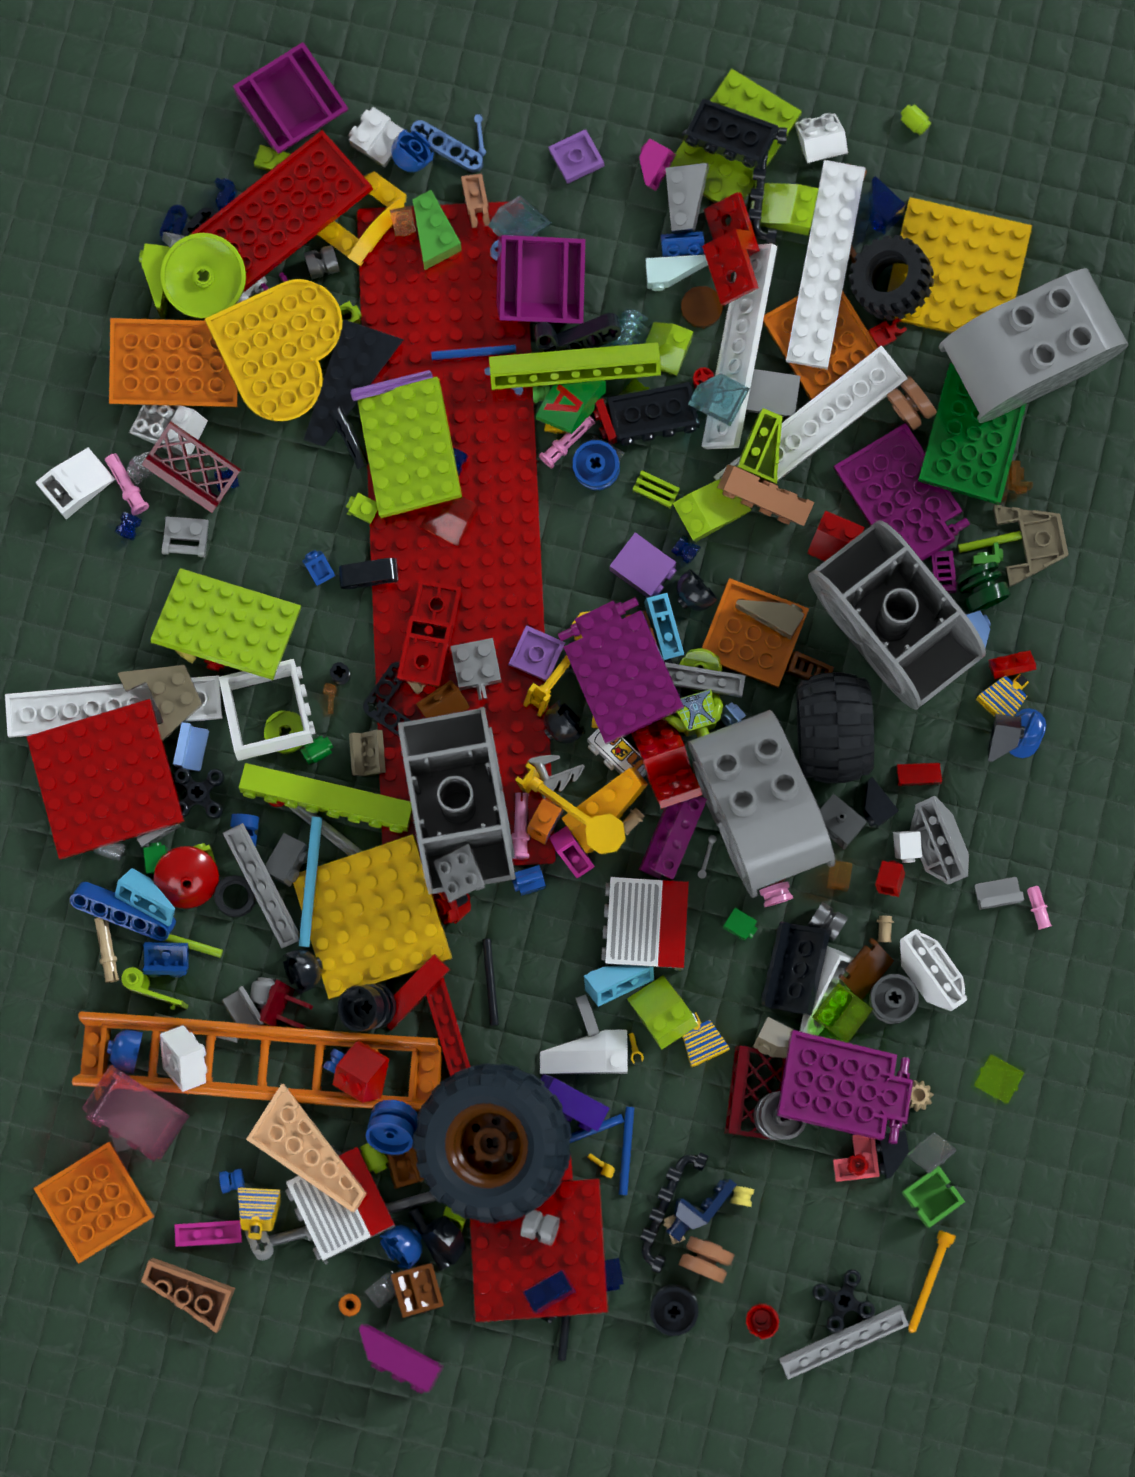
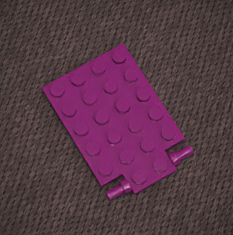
[833,423,970,561]
[558,597,685,744]
[777,1030,913,1144]

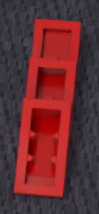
[387,954,450,1031]

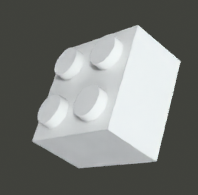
[160,1025,207,1092]

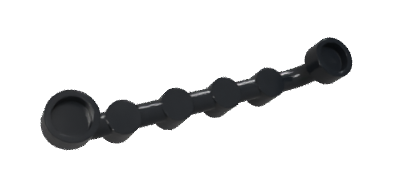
[749,127,787,245]
[640,1152,709,1274]

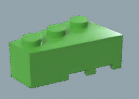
[413,190,462,270]

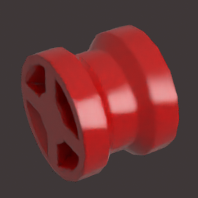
[693,367,714,392]

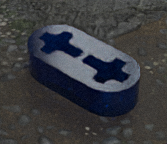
[159,205,188,243]

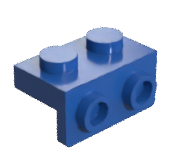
[661,232,705,257]
[143,942,189,978]

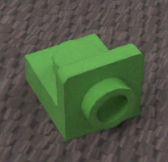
[972,542,1003,568]

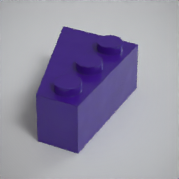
[540,1074,610,1132]

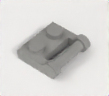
[162,516,209,557]

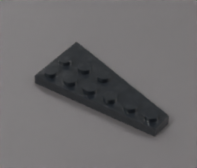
[304,319,404,447]

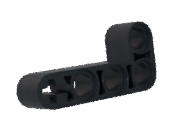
[534,313,622,352]

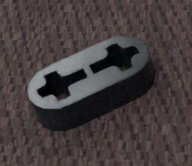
[183,208,215,237]

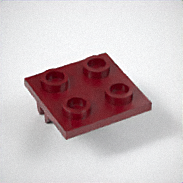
[260,980,313,1029]

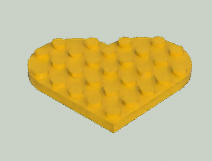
[204,279,342,421]

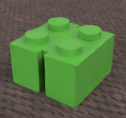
[901,1166,965,1228]

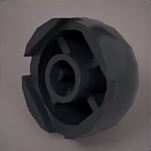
[677,569,718,611]
[544,700,585,744]
[283,949,323,994]

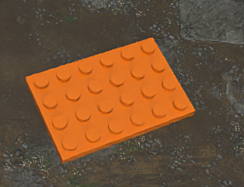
[763,290,878,400]
[109,318,238,407]

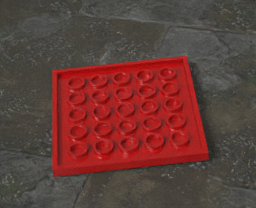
[26,699,185,860]
[470,1179,608,1322]

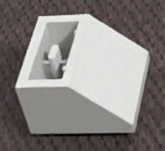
[795,113,848,163]

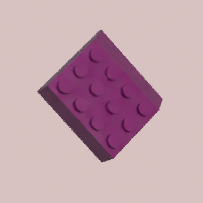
[233,42,349,154]
[496,235,585,324]
[359,1324,444,1394]

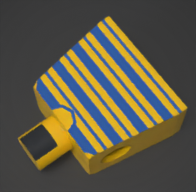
[976,674,1029,717]
[682,1012,730,1068]
[238,1188,281,1240]

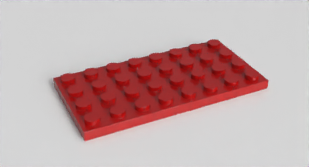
[191,130,374,293]

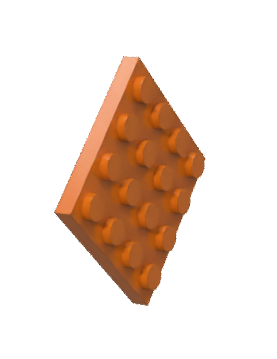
[702,578,809,688]
[34,1142,155,1264]

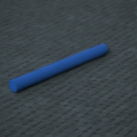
[431,345,516,360]
[619,1107,634,1195]
[570,1114,624,1143]

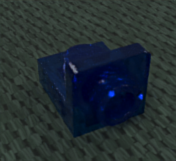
[214,178,237,211]
[605,1258,624,1292]

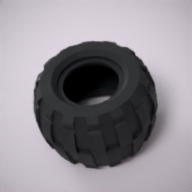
[797,672,874,783]

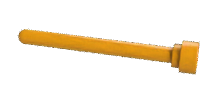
[908,1230,956,1333]

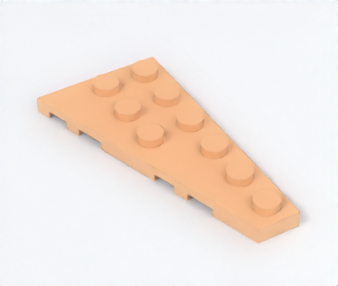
[246,1084,367,1212]

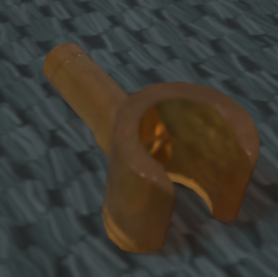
[323,683,337,714]

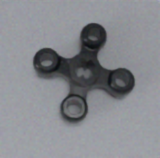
[174,768,225,820]
[812,1269,875,1333]

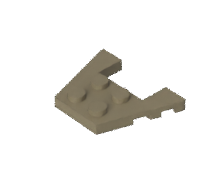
[993,505,1069,587]
[118,665,203,741]

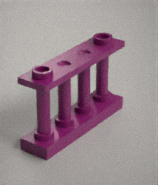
[638,796,707,879]

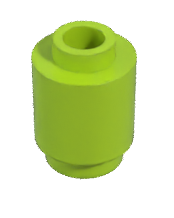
[900,104,932,135]
[360,1143,389,1174]

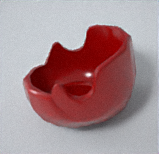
[745,1303,779,1339]

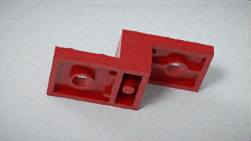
[702,192,760,305]
[397,579,462,688]
[631,719,703,808]

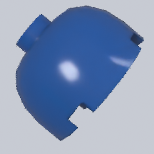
[391,130,434,172]
[107,1029,143,1074]
[380,1225,422,1270]

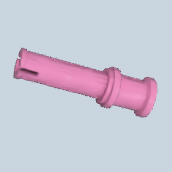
[539,416,595,468]
[105,453,149,515]
[511,792,530,859]

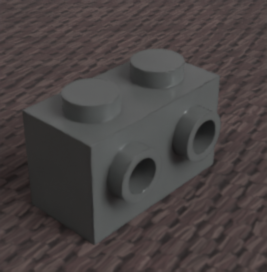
[265,833,309,887]

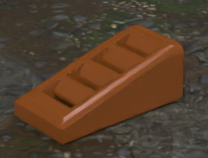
[785,651,834,680]

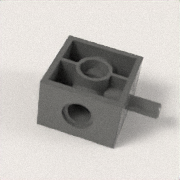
[819,794,867,850]

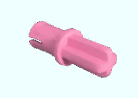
[1027,886,1052,930]

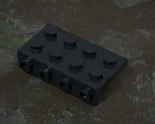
[682,98,779,169]
[608,382,700,446]
[761,921,831,1016]

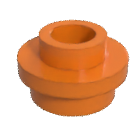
[339,1294,361,1316]

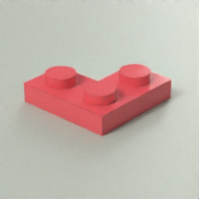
[833,1135,880,1182]

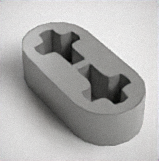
[576,994,599,1037]
[245,1230,273,1260]

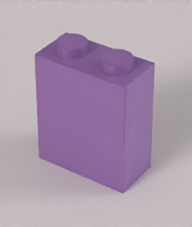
[610,533,677,598]

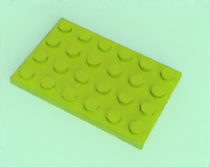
[670,69,802,203]
[357,377,462,518]
[151,568,301,680]

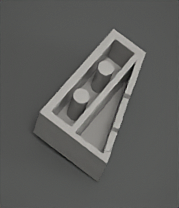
[666,163,710,234]

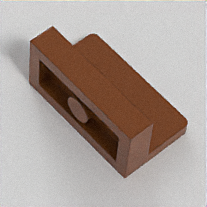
[416,680,469,718]

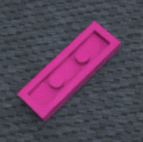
[175,1220,242,1247]

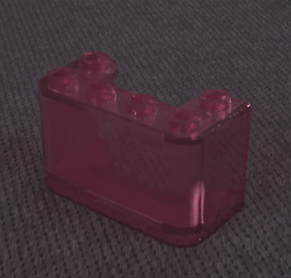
[82,1065,190,1162]

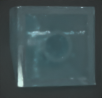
[488,196,551,236]
[688,373,750,426]

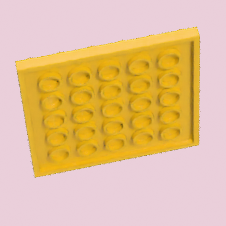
[884,197,1032,333]
[293,835,453,999]

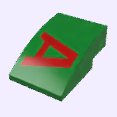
[536,380,606,434]

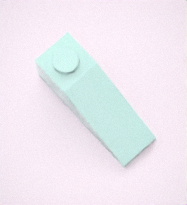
[646,255,708,291]

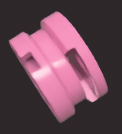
[759,881,793,907]

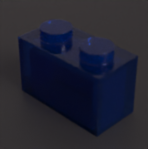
[523,1270,576,1314]

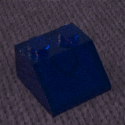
[869,176,906,235]

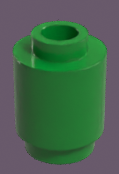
[300,735,333,765]

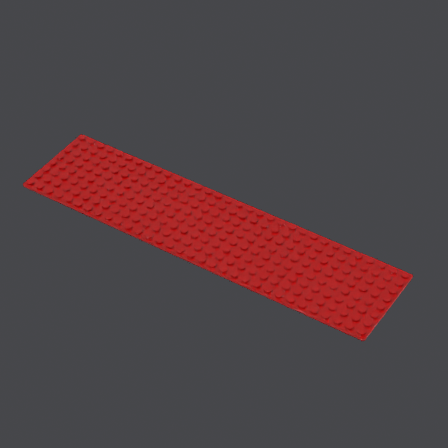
[357,201,556,866]

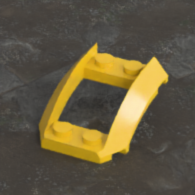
[317,171,407,266]

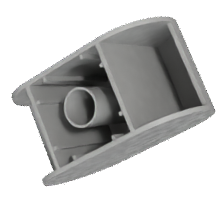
[939,268,1129,423]
[808,520,986,710]
[398,707,516,895]
[688,710,835,898]

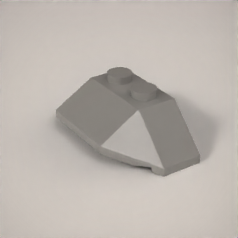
[910,796,969,885]

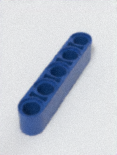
[70,882,176,941]

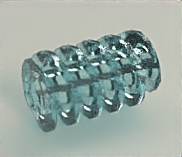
[609,309,648,347]

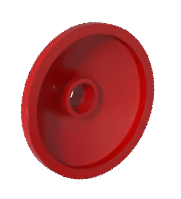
[153,846,219,908]

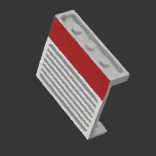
[601,877,689,971]
[285,1147,396,1264]

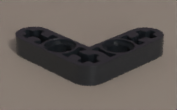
[363,662,411,737]

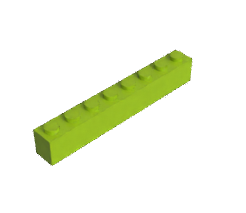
[489,342,661,390]
[239,763,413,833]

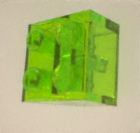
[812,983,873,1043]

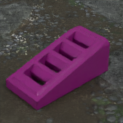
[931,551,957,594]

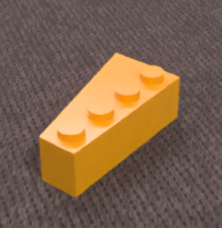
[562,767,648,853]

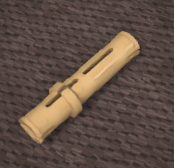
[94,918,119,983]

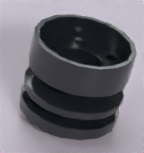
[338,983,396,1032]

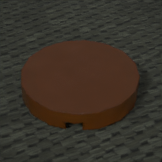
[681,286,723,328]

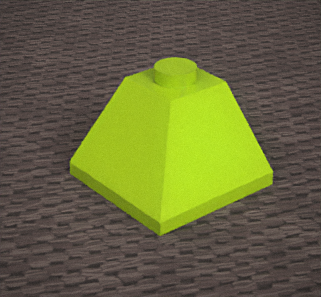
[645,322,693,376]

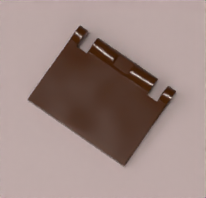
[838,937,894,1000]

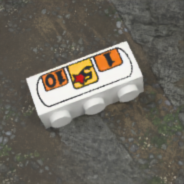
[588,728,646,777]

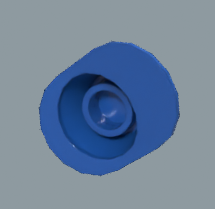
[1010,708,1046,758]

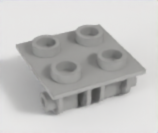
[434,844,485,902]

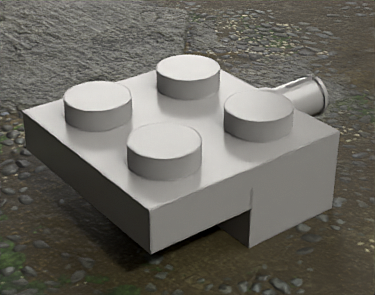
[451,638,501,700]

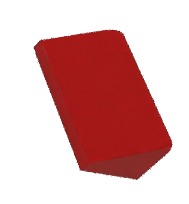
[897,763,942,786]

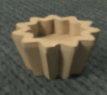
[909,1080,933,1112]

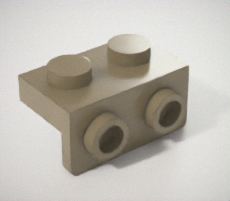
[349,730,386,777]

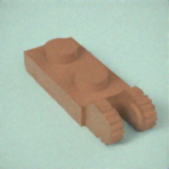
[461,174,490,228]

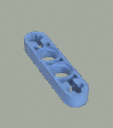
[411,120,483,173]

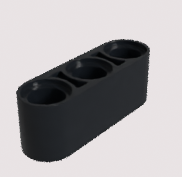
[339,558,399,589]

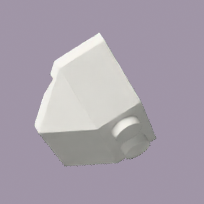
[900,929,967,1011]

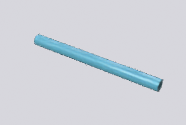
[299,817,322,947]

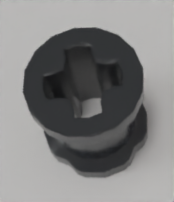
[330,662,350,685]

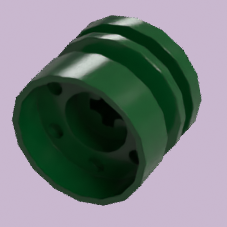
[955,562,1011,614]

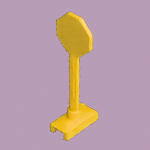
[523,611,590,717]
[515,763,626,854]

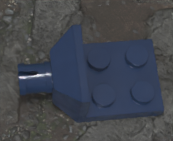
[666,1179,737,1242]

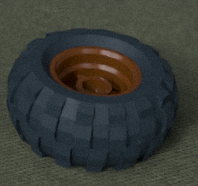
[413,1063,571,1223]

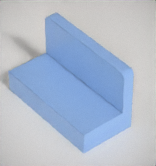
[173,722,209,771]

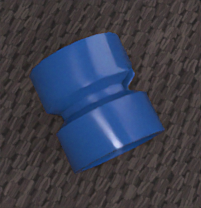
[230,814,259,847]

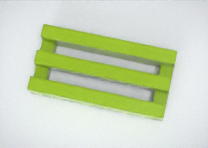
[632,471,680,508]

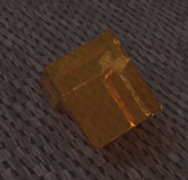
[826,860,853,891]

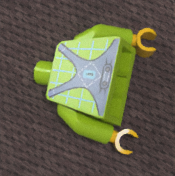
[663,689,723,738]

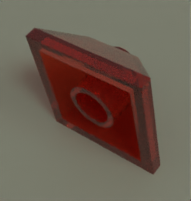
[420,496,478,546]

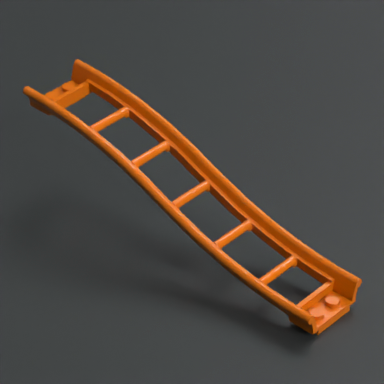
[72,1011,442,1112]

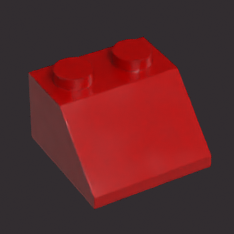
[807,510,865,562]
[333,1041,389,1103]

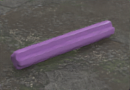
[351,370,433,401]

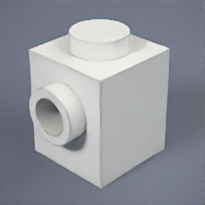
[893,830,922,863]

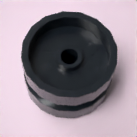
[650,1284,699,1336]

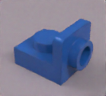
[302,550,336,586]

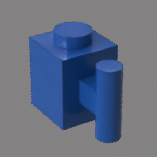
[512,865,546,896]

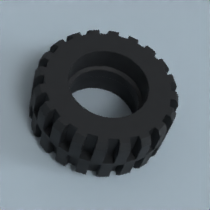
[849,235,934,320]

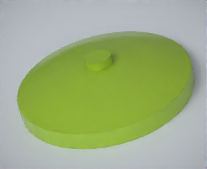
[160,233,246,319]

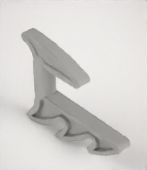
[528,755,585,799]

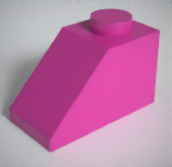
[639,138,676,191]
[549,826,595,878]

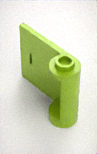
[121,967,189,1010]

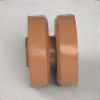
[886,376,937,431]
[678,1236,734,1284]

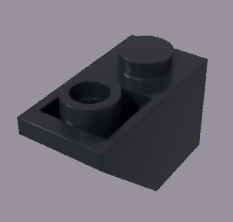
[875,1130,909,1179]

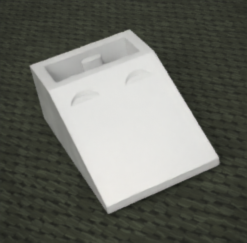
[130,405,208,455]
[36,448,115,519]

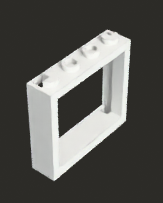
[219,659,316,761]

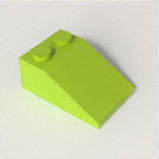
[750,183,819,236]
[139,244,170,319]
[673,478,752,542]
[627,975,698,1050]

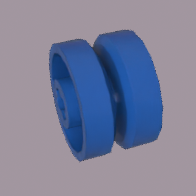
[573,440,620,490]
[366,1100,418,1155]

